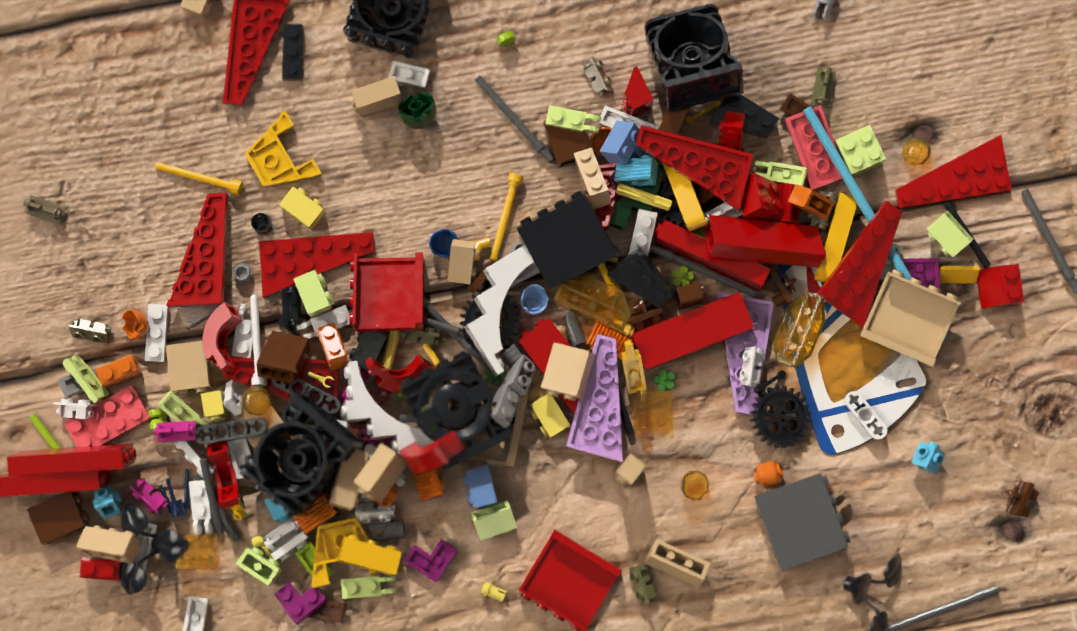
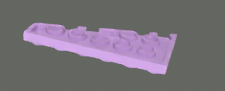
[717,292,774,416]
[566,334,623,462]

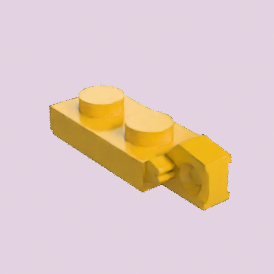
[621,340,647,394]

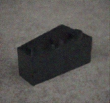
[709,94,780,139]
[607,247,675,308]

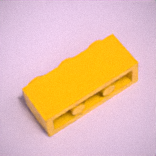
[337,535,402,576]

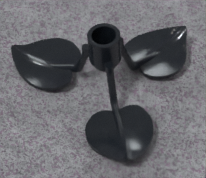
[119,503,191,595]
[843,553,902,631]

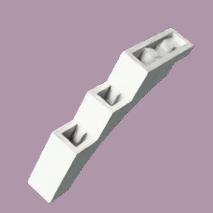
[464,245,534,377]

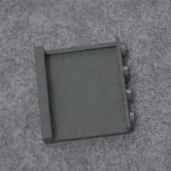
[754,473,851,571]

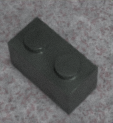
[349,331,388,370]

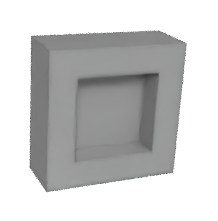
[57,374,84,399]

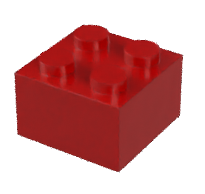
[741,173,783,221]

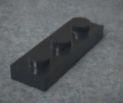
[282,24,304,81]

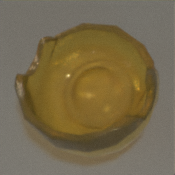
[902,138,932,166]
[242,386,272,416]
[680,470,709,501]

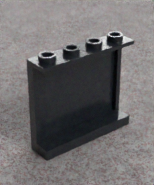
[517,190,619,289]

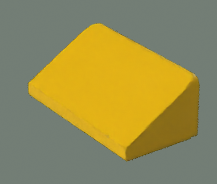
[939,266,980,284]

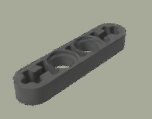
[272,378,341,415]
[196,417,269,444]

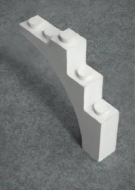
[341,361,433,456]

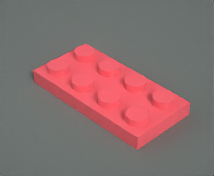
[784,105,842,190]
[64,385,151,447]

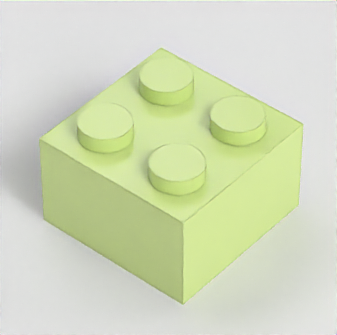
[834,125,886,177]
[927,211,973,257]
[294,270,335,318]

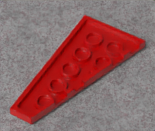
[223,0,291,106]
[636,125,753,211]
[895,135,1012,209]
[166,193,228,307]
[817,200,903,328]
[259,232,375,298]
[223,358,339,418]

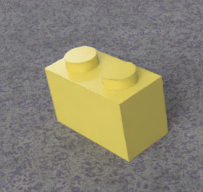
[279,187,325,230]
[201,390,231,422]
[529,394,570,439]

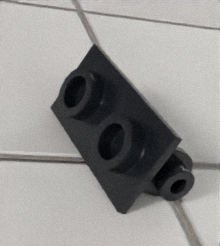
[281,287,302,327]

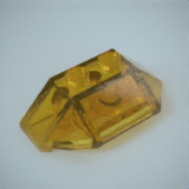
[553,276,631,331]
[772,291,825,368]

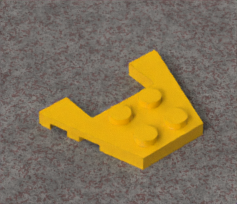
[245,111,322,187]
[311,517,379,588]

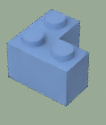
[600,121,648,165]
[463,465,498,509]

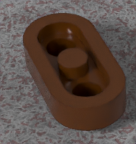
[467,259,495,293]

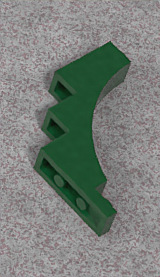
[610,164,665,231]

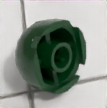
[398,92,437,129]

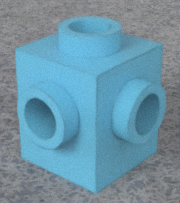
[911,441,946,474]
[92,484,123,519]

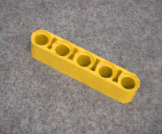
[662,162,707,232]
[814,192,857,283]

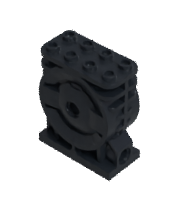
[343,0,429,59]
[644,4,744,112]
[399,350,514,473]
[239,393,364,517]

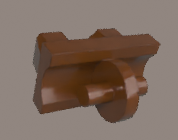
[763,271,797,307]
[627,298,664,332]
[1005,480,1039,517]

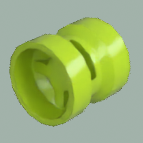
[148,409,168,430]

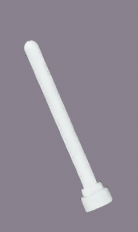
[250,295,267,387]

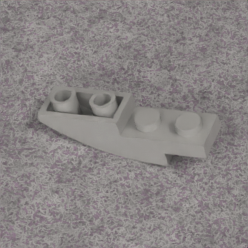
[491,354,537,428]

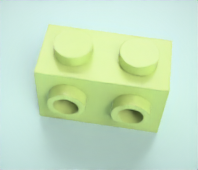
[471,500,517,541]
[236,547,282,586]

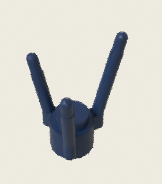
[159,469,190,517]

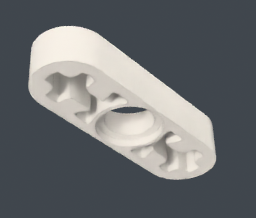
[844,391,887,440]

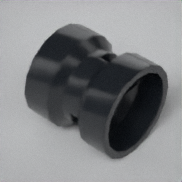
[251,213,273,235]

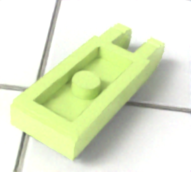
[545,105,601,133]
[755,161,808,187]
[63,355,109,404]
[157,390,208,436]
[341,576,397,599]

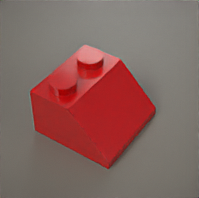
[622,66,654,117]
[977,264,1024,309]

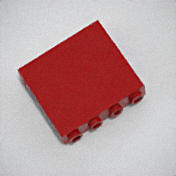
[349,252,424,332]
[519,530,622,631]

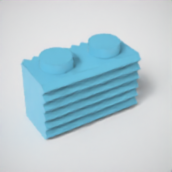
[614,155,658,187]

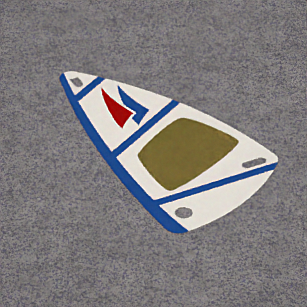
[778,264,926,454]

